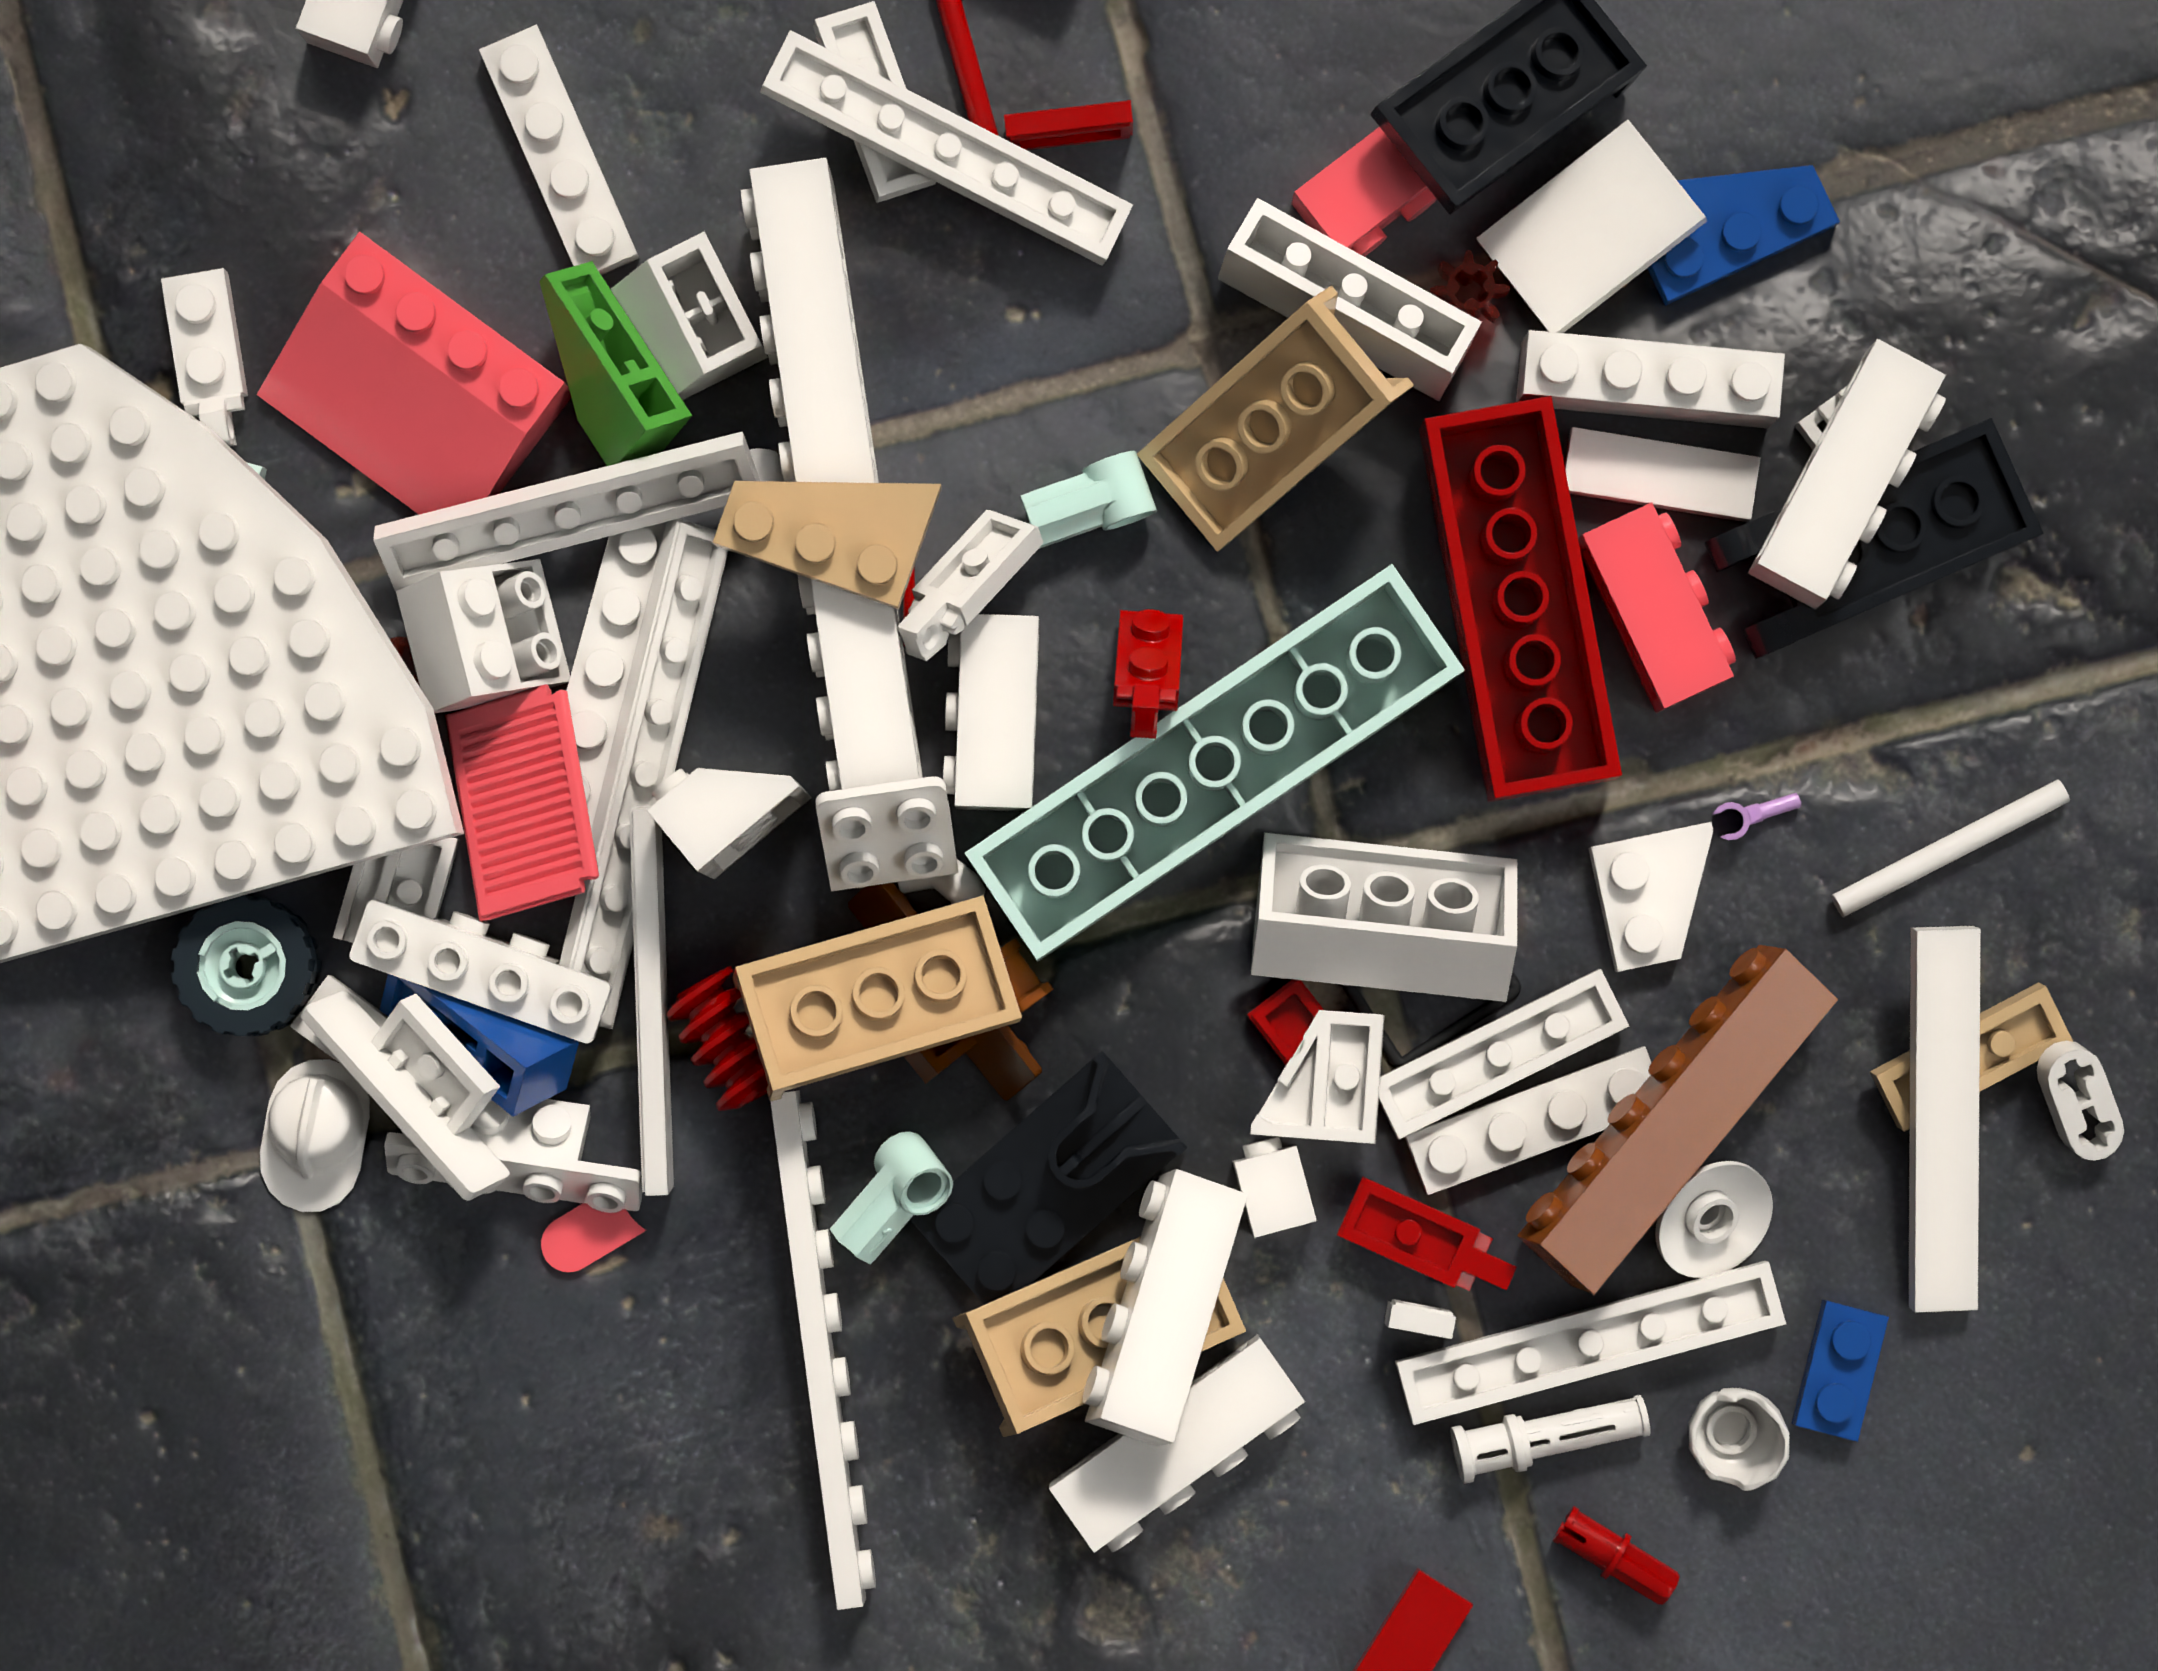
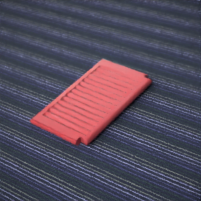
[445,684,599,922]

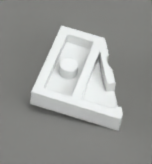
[1588,822,1713,972]

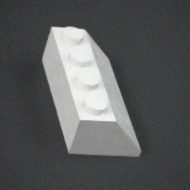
[1251,832,1517,1002]

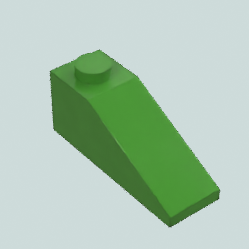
[539,261,692,466]

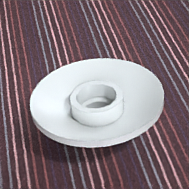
[1655,1161,1773,1278]

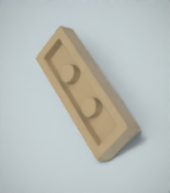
[1870,982,2073,1132]

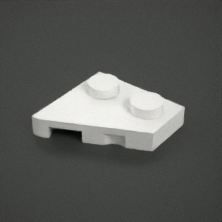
[1250,1010,1385,1144]

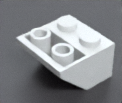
[611,231,768,400]
[396,559,570,713]

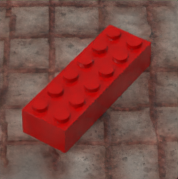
[1419,396,1622,803]

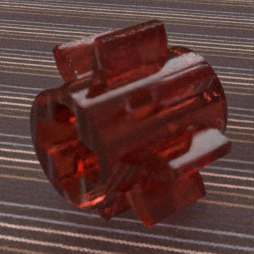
[1429,250,1510,323]

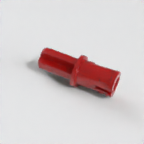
[1552,1506,1680,1605]

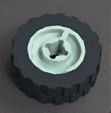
[171,895,321,1036]

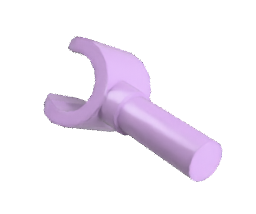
[1713,792,1801,840]

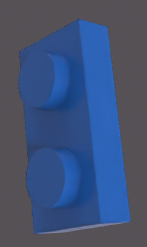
[1792,1299,1889,1442]

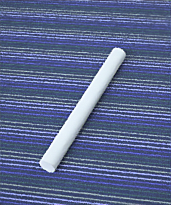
[1831,779,2070,917]

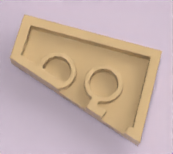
[713,481,942,609]

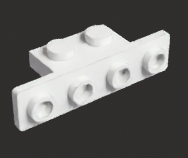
[349,900,612,1043]
[300,991,510,1201]
[384,1099,642,1213]

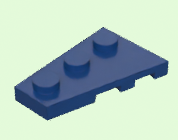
[1647,165,1840,306]

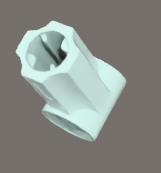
[1021,451,1157,549]
[830,1131,953,1265]

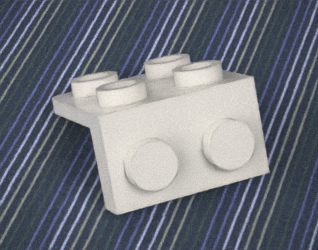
[815,777,959,891]

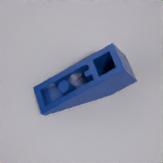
[380,974,579,1117]

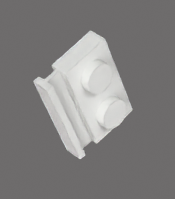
[333,837,460,943]

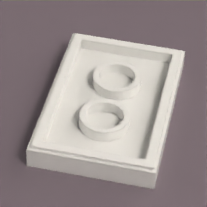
[1476,120,1707,333]

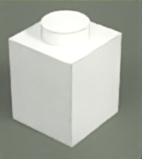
[1232,1136,1317,1238]

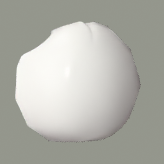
[1688,1388,1789,1491]

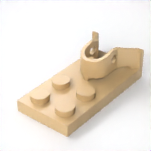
[1137,285,1414,552]
[732,895,1022,1101]
[952,1236,1246,1437]

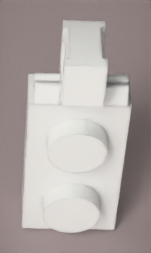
[161,268,248,447]
[897,510,1043,661]

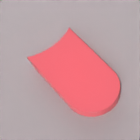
[541,1203,647,1272]

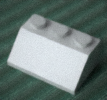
[646,768,811,879]

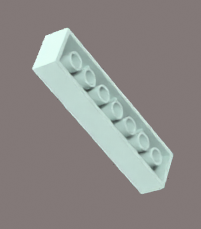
[965,564,1465,961]

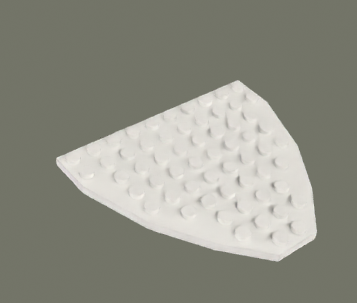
[0,344,464,963]

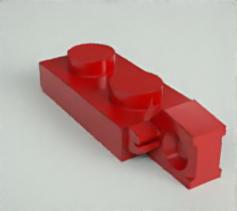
[1113,609,1183,739]
[1336,1176,1517,1291]

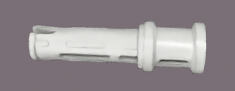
[1450,1395,1650,1484]

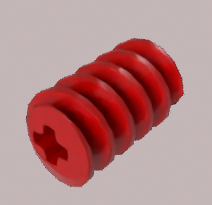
[666,966,768,1111]

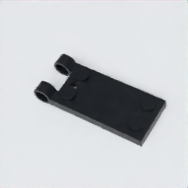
[1704,418,2044,659]

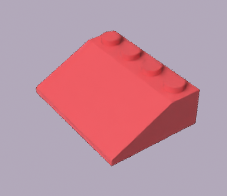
[257,231,571,515]

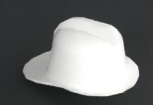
[260,1059,370,1212]

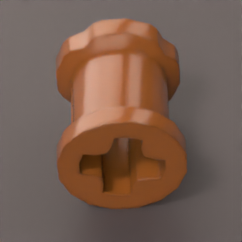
[1000,938,1054,1013]

